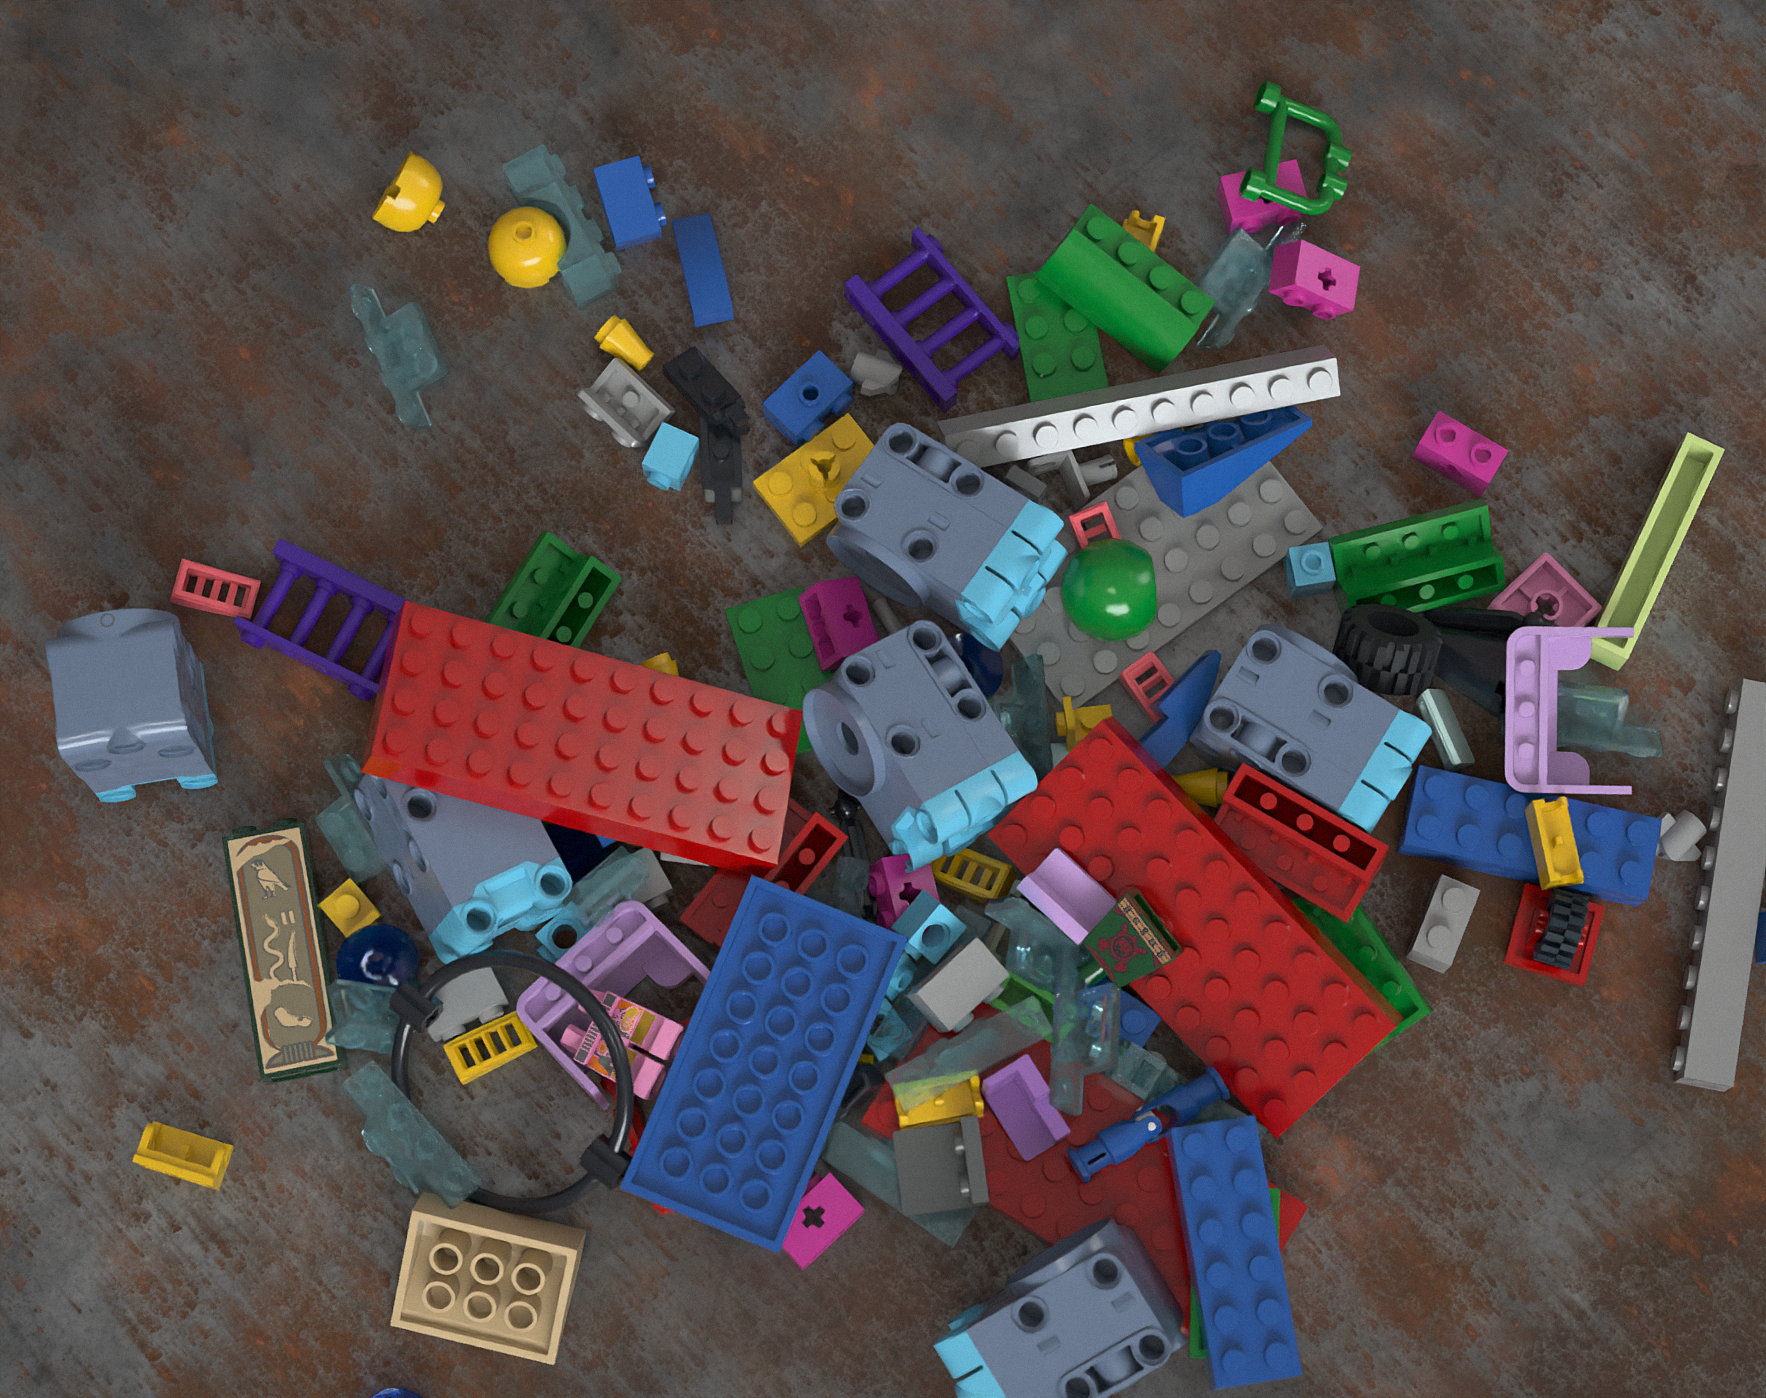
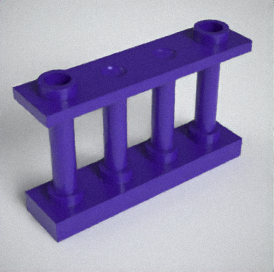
[844,227,1019,413]
[233,538,408,702]

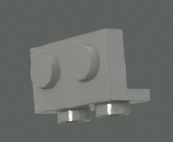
[577,358,676,448]

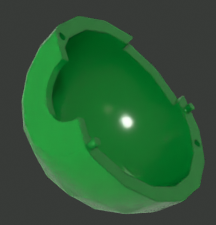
[1060,538,1157,643]

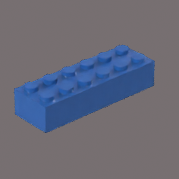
[1396,765,1662,907]
[1166,1115,1303,1391]

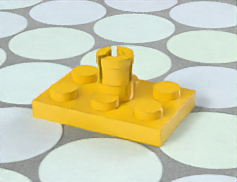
[752,413,874,547]

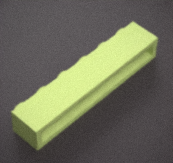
[1590,432,1725,671]

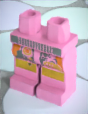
[560,989,687,1102]

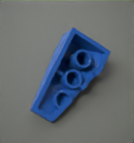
[1134,405,1313,518]

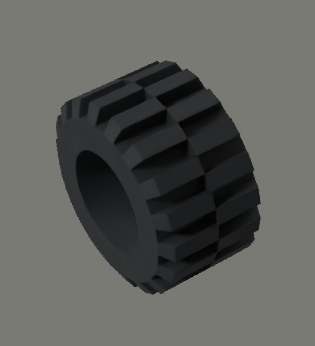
[1332,604,1443,696]

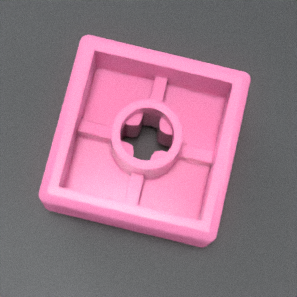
[1487,552,1602,635]

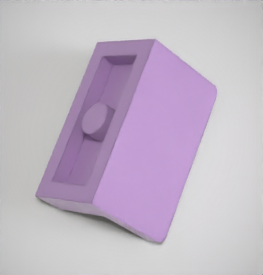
[1016,848,1118,945]

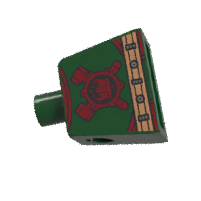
[1077,887,1185,988]

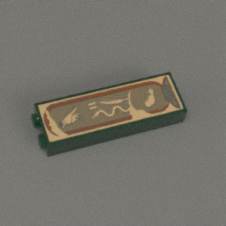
[222,818,349,1085]

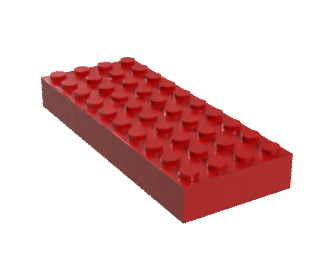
[360,600,803,879]
[987,716,1404,1139]
[861,1001,1309,1336]

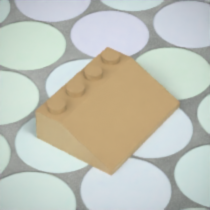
[390,1191,587,1365]

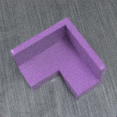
[980,1054,1071,1162]

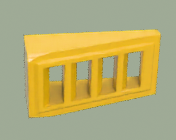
[930,848,1017,905]
[442,1010,538,1085]

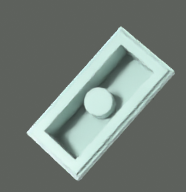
[1416,689,1475,772]

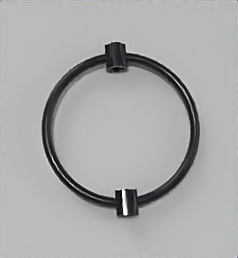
[388,950,634,1215]

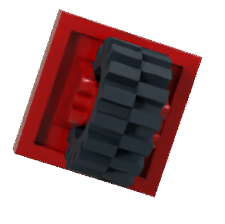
[1502,883,1605,987]

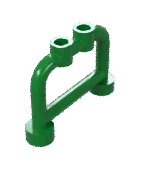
[1238,80,1352,216]

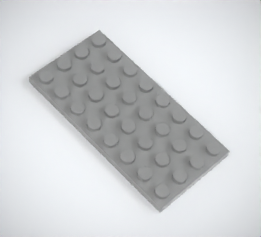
[1007,417,1323,710]

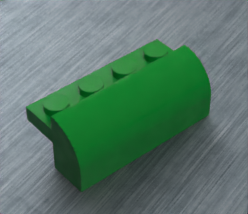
[1034,203,1216,374]
[1328,498,1506,615]
[484,531,622,648]
[1292,898,1434,1057]

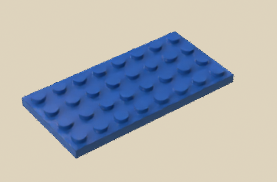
[620,875,908,1254]

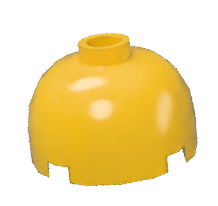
[372,151,446,232]
[488,206,568,288]

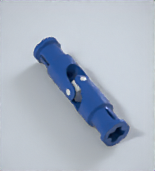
[1066,1066,1230,1184]

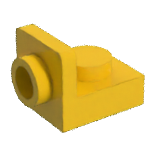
[1055,696,1112,752]
[319,878,383,943]

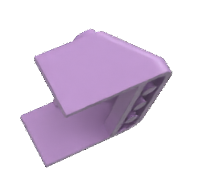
[1505,626,1634,795]
[517,900,711,1111]

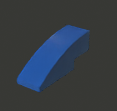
[671,213,734,327]
[1137,650,1221,769]

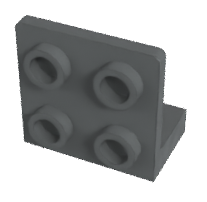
[892,1116,989,1216]

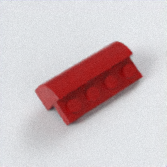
[1213,763,1389,924]
[678,797,848,954]

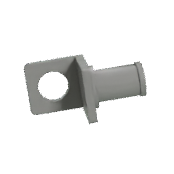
[1023,449,1117,510]

